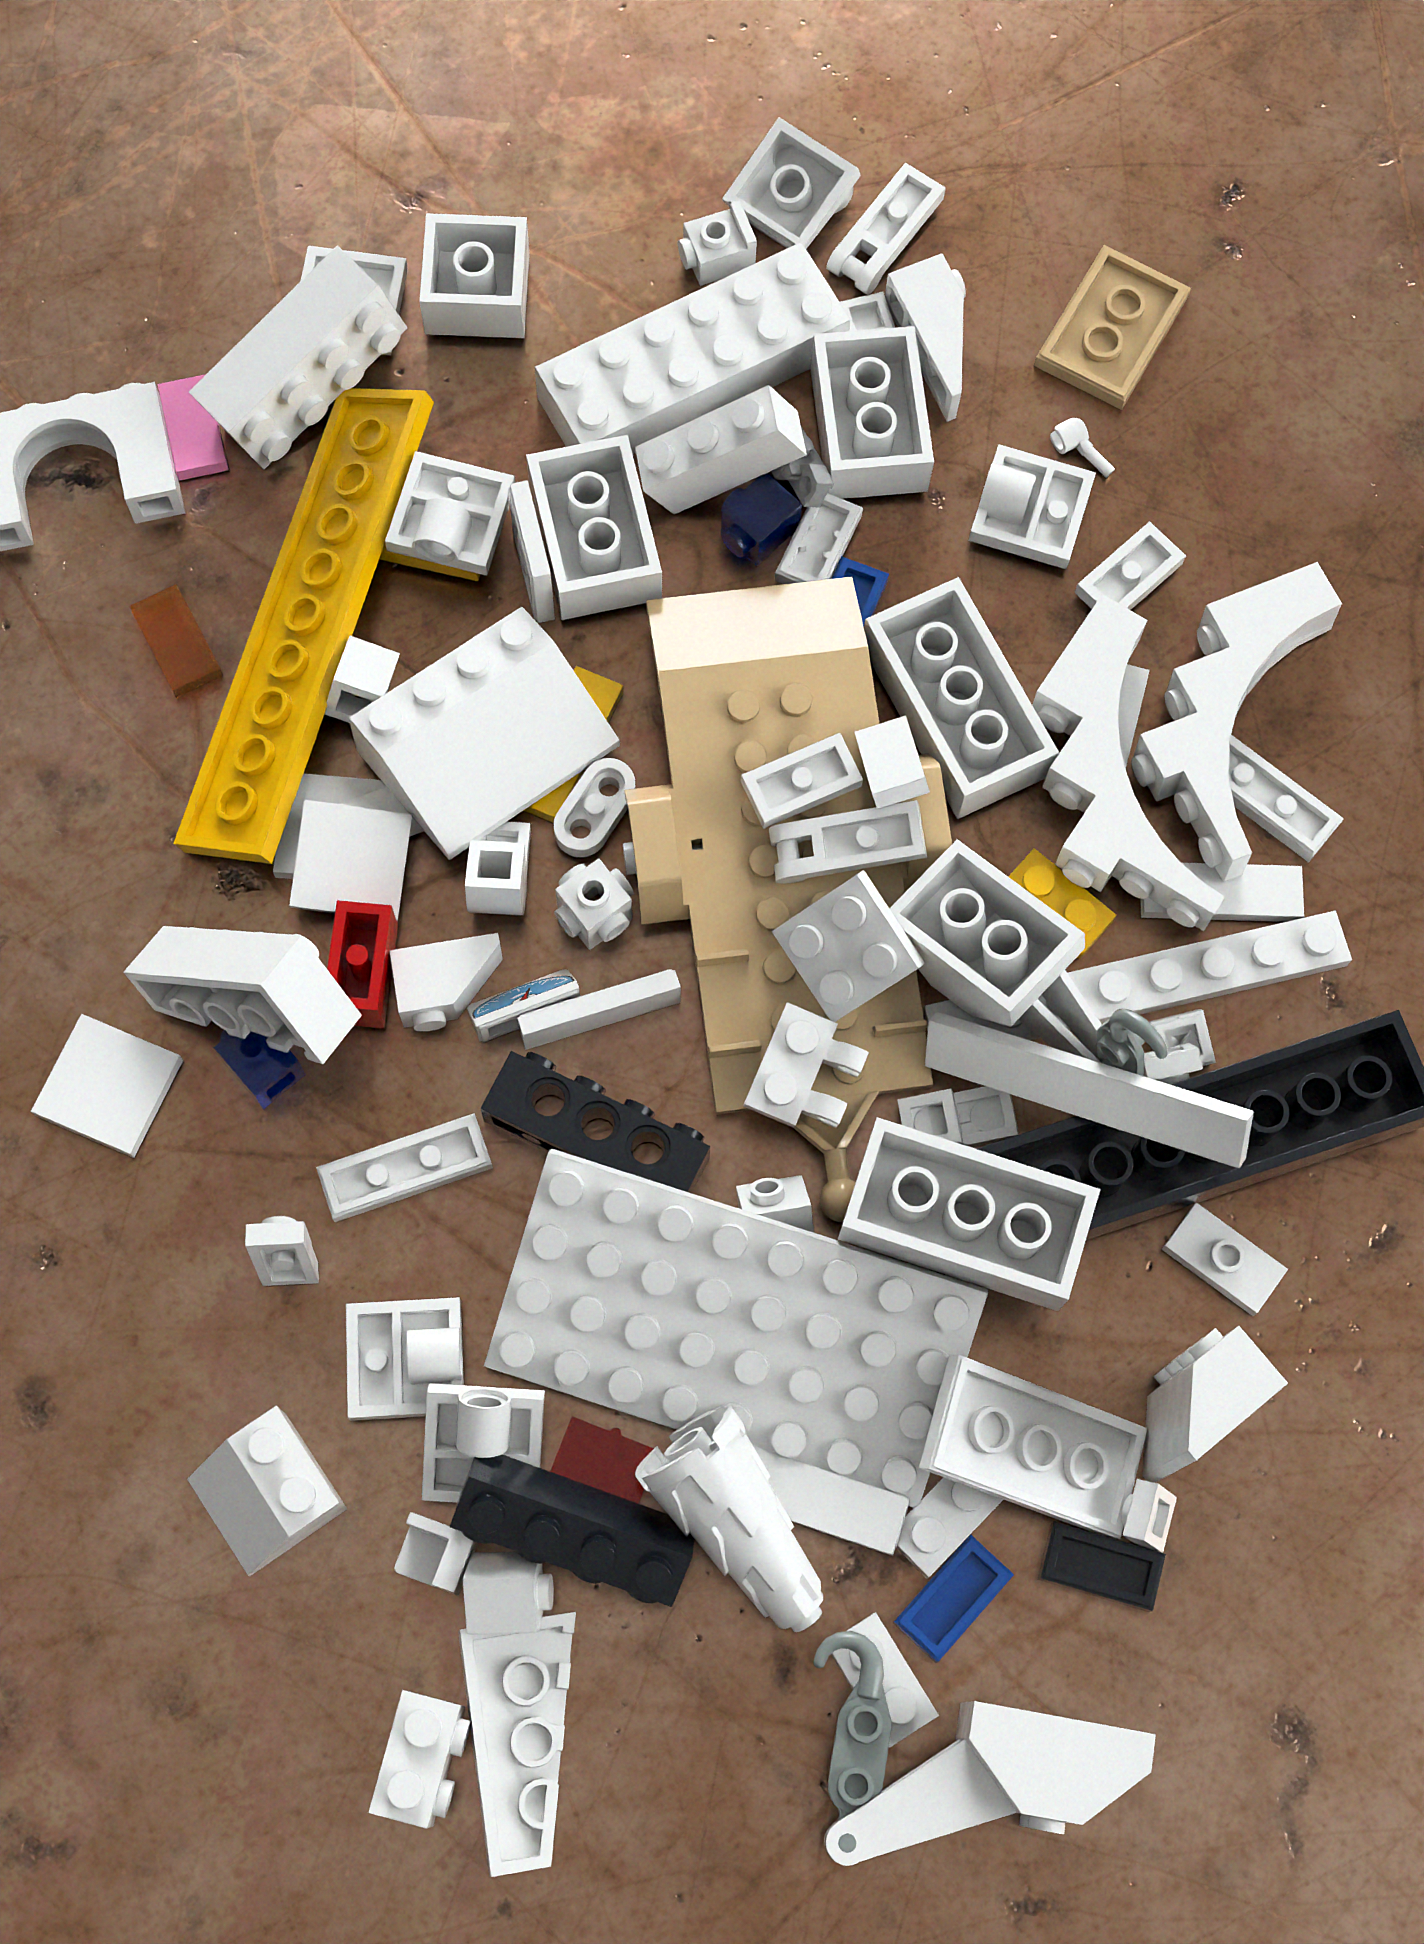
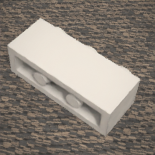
[635,385,807,514]

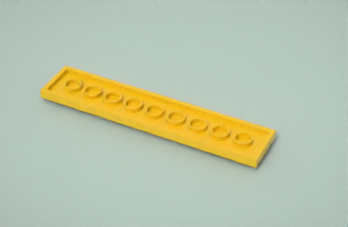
[173,388,434,864]

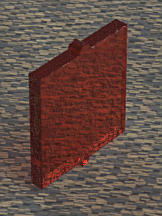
[550,1416,654,1504]

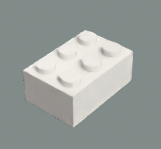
[810,326,934,499]
[526,435,662,620]

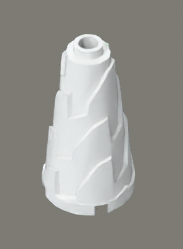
[635,1406,823,1632]

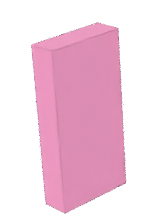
[158,374,229,481]

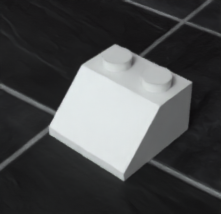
[187,1406,347,1576]

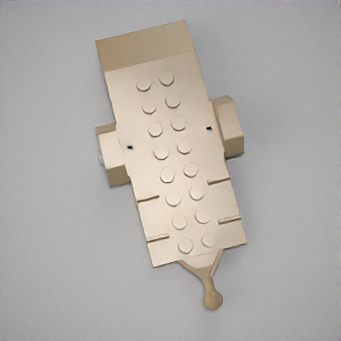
[623,577,952,1222]

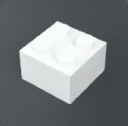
[419,213,530,338]

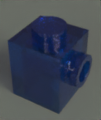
[721,473,802,566]
[213,1030,306,1110]

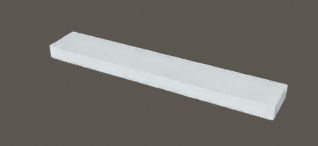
[925,1011,1254,1168]

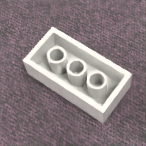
[189,245,407,469]
[864,577,1059,819]
[838,1117,1100,1311]

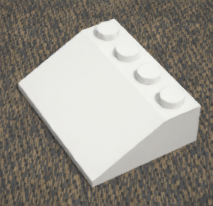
[349,607,620,860]

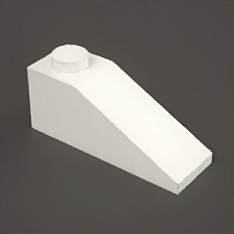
[885,253,966,421]

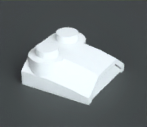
[722,117,861,249]

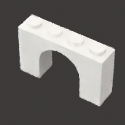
[0,382,185,551]

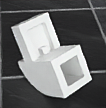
[465,822,531,915]

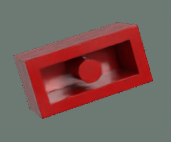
[327,900,398,1029]

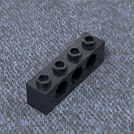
[480,1051,710,1193]

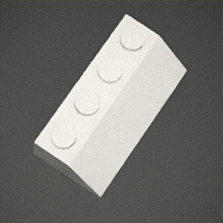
[1143,1326,1288,1483]

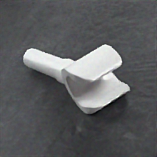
[1050,418,1115,478]

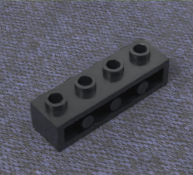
[450,1454,695,1607]

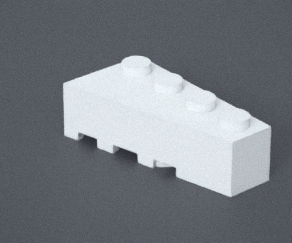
[123,926,362,1064]

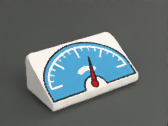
[467,969,580,1042]

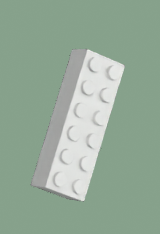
[535,242,851,454]

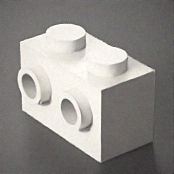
[368,1690,471,1828]

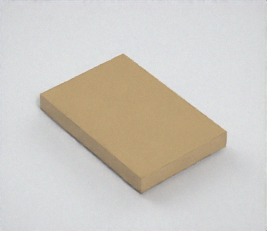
[1034,245,1191,410]

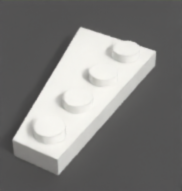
[458,1612,576,1877]

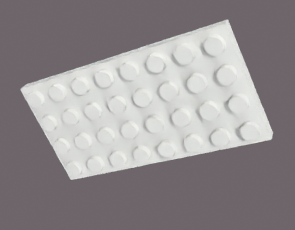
[484,1149,988,1508]

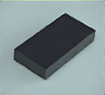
[1038,1522,1166,1612]

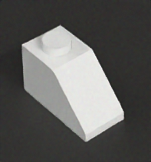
[389,933,503,1031]

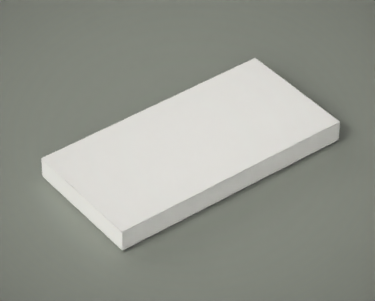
[919,1355,1148,1540]

